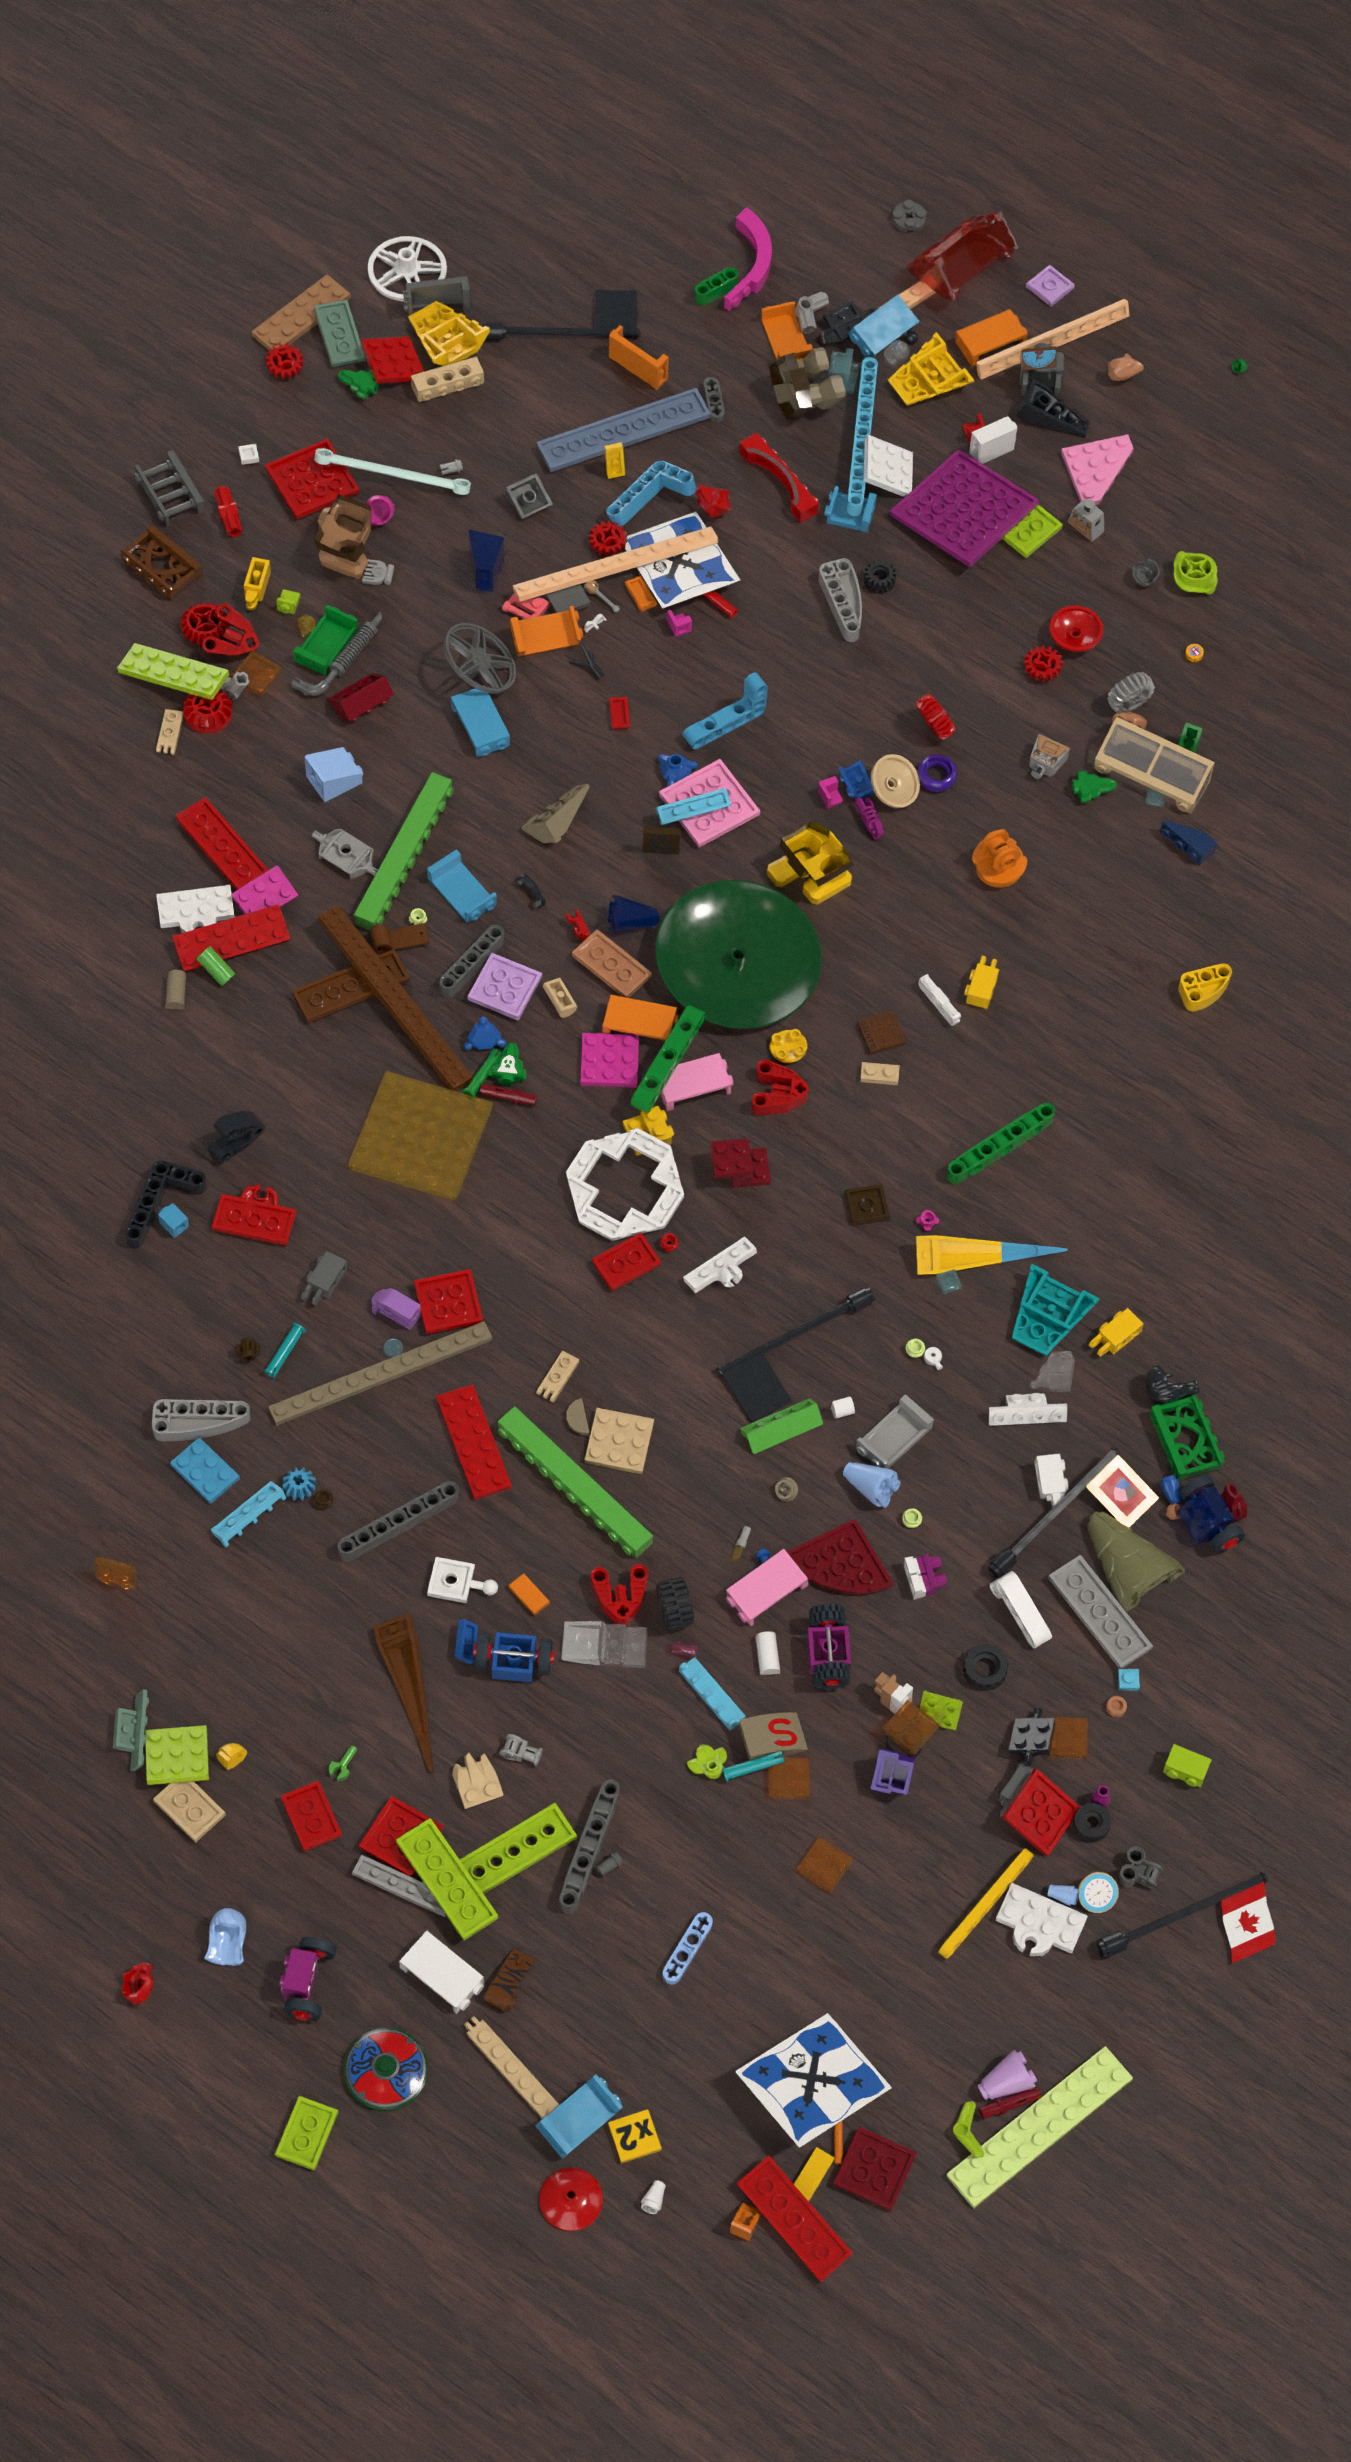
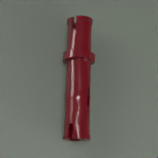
[480,1083,537,1106]
[978,2086,1042,2120]

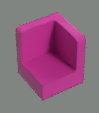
[667,610,692,637]
[818,776,843,809]

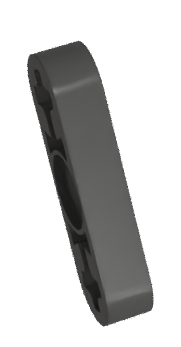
[703,377,725,423]

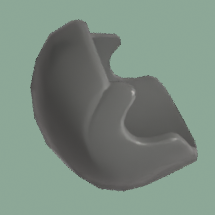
[1131,558,1160,587]

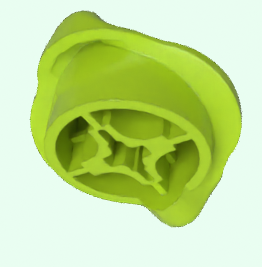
[1174,551,1218,595]

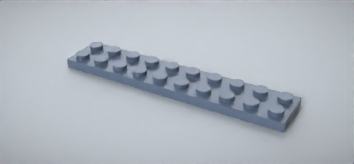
[537,388,711,473]

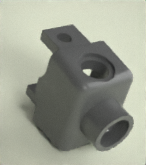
[1019,343,1064,398]

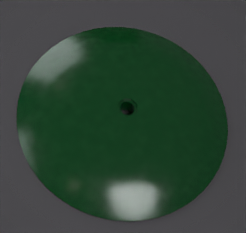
[655,880,822,1029]

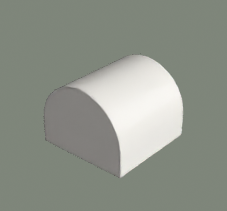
[831,1397,855,1419]

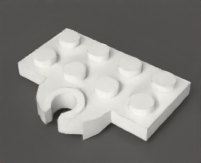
[156,885,235,933]
[995,1883,1088,1957]

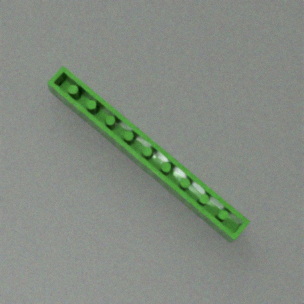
[354,772,454,930]
[498,1407,653,1559]

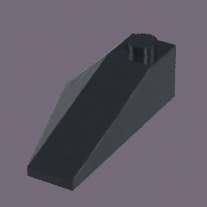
[1016,379,1090,437]

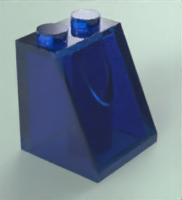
[469,530,504,592]

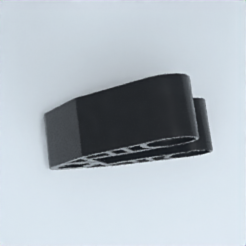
[207,1111,265,1164]

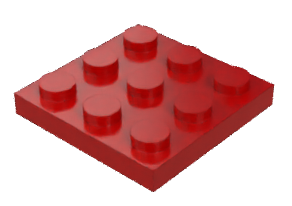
[360,337,424,384]
[414,1269,483,1335]
[1001,1769,1080,1856]
[359,1796,444,1877]

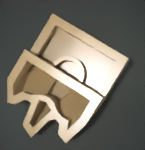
[452,1752,504,1809]

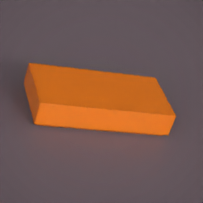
[625,576,657,612]
[509,1573,550,1616]

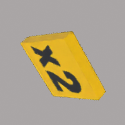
[608,2109,662,2164]

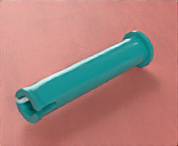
[264,1323,306,1378]
[723,1750,785,1782]

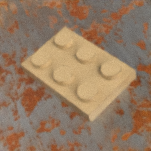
[153,1781,226,1843]

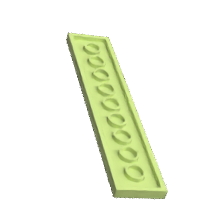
[946,2046,1133,2209]

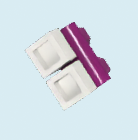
[903,1554,947,1599]

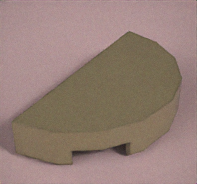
[566,1398,590,1436]

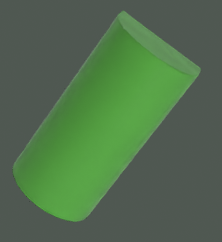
[196,946,236,986]

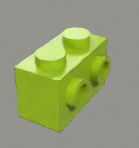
[1163,1744,1212,1788]

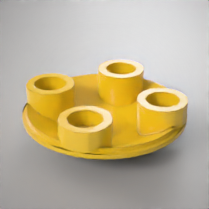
[770,1029,807,1063]

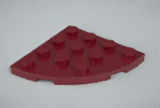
[786,1519,894,1595]

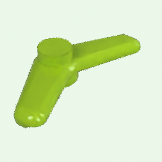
[953,2102,985,2158]

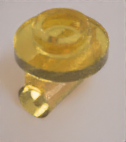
[297,614,316,636]

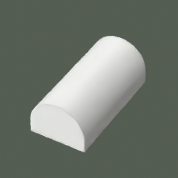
[755,1632,780,1675]

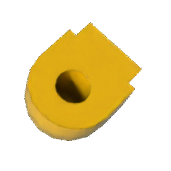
[216,1743,247,1770]

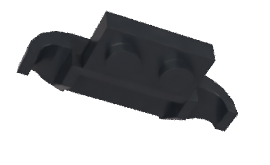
[816,300,875,346]

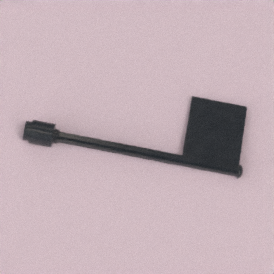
[482,290,640,339]
[716,1287,875,1423]

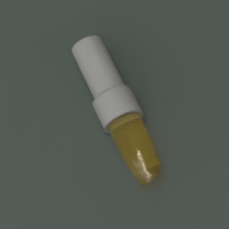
[732,1526,751,1560]

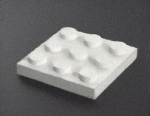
[864,435,913,497]

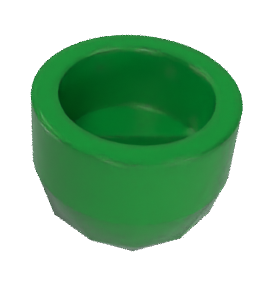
[1232,359,1247,373]

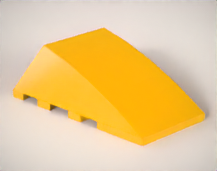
[408,301,490,366]
[888,332,974,406]

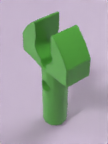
[329,1745,357,1781]

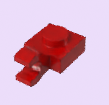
[566,910,589,943]

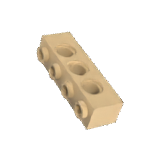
[411,357,484,402]

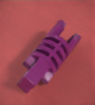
[855,797,884,840]

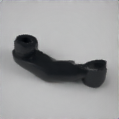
[516,874,546,909]

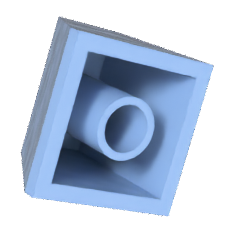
[305,747,363,802]

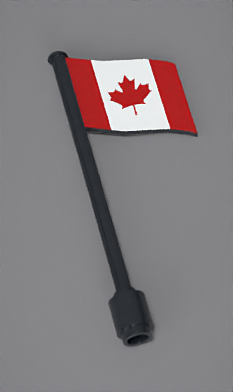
[1096,1872,1275,1965]

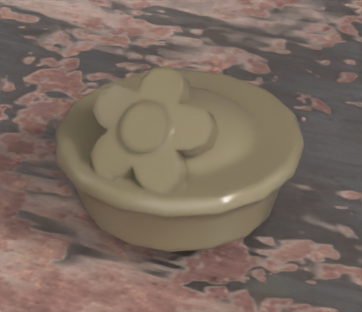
[775,1477,798,1502]

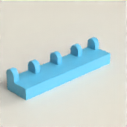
[655,788,731,825]
[211,1481,286,1547]
[679,1657,746,1730]

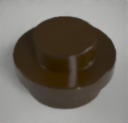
[314,1490,334,1509]

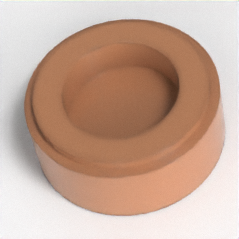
[1106,1696,1127,1717]

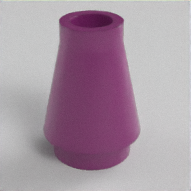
[1091,1785,1111,1808]

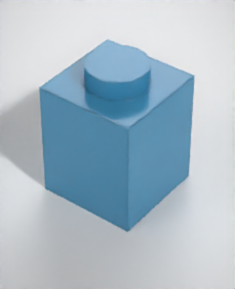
[158,1203,189,1238]

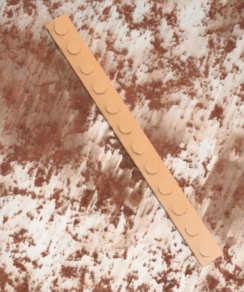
[513,527,718,602]

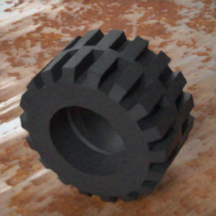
[656,1576,694,1631]

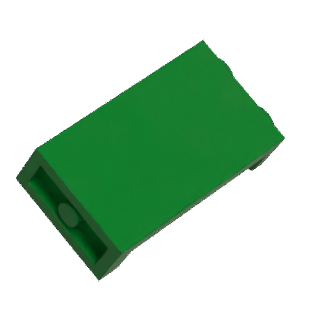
[293,605,358,676]

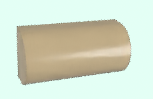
[543,978,577,1018]

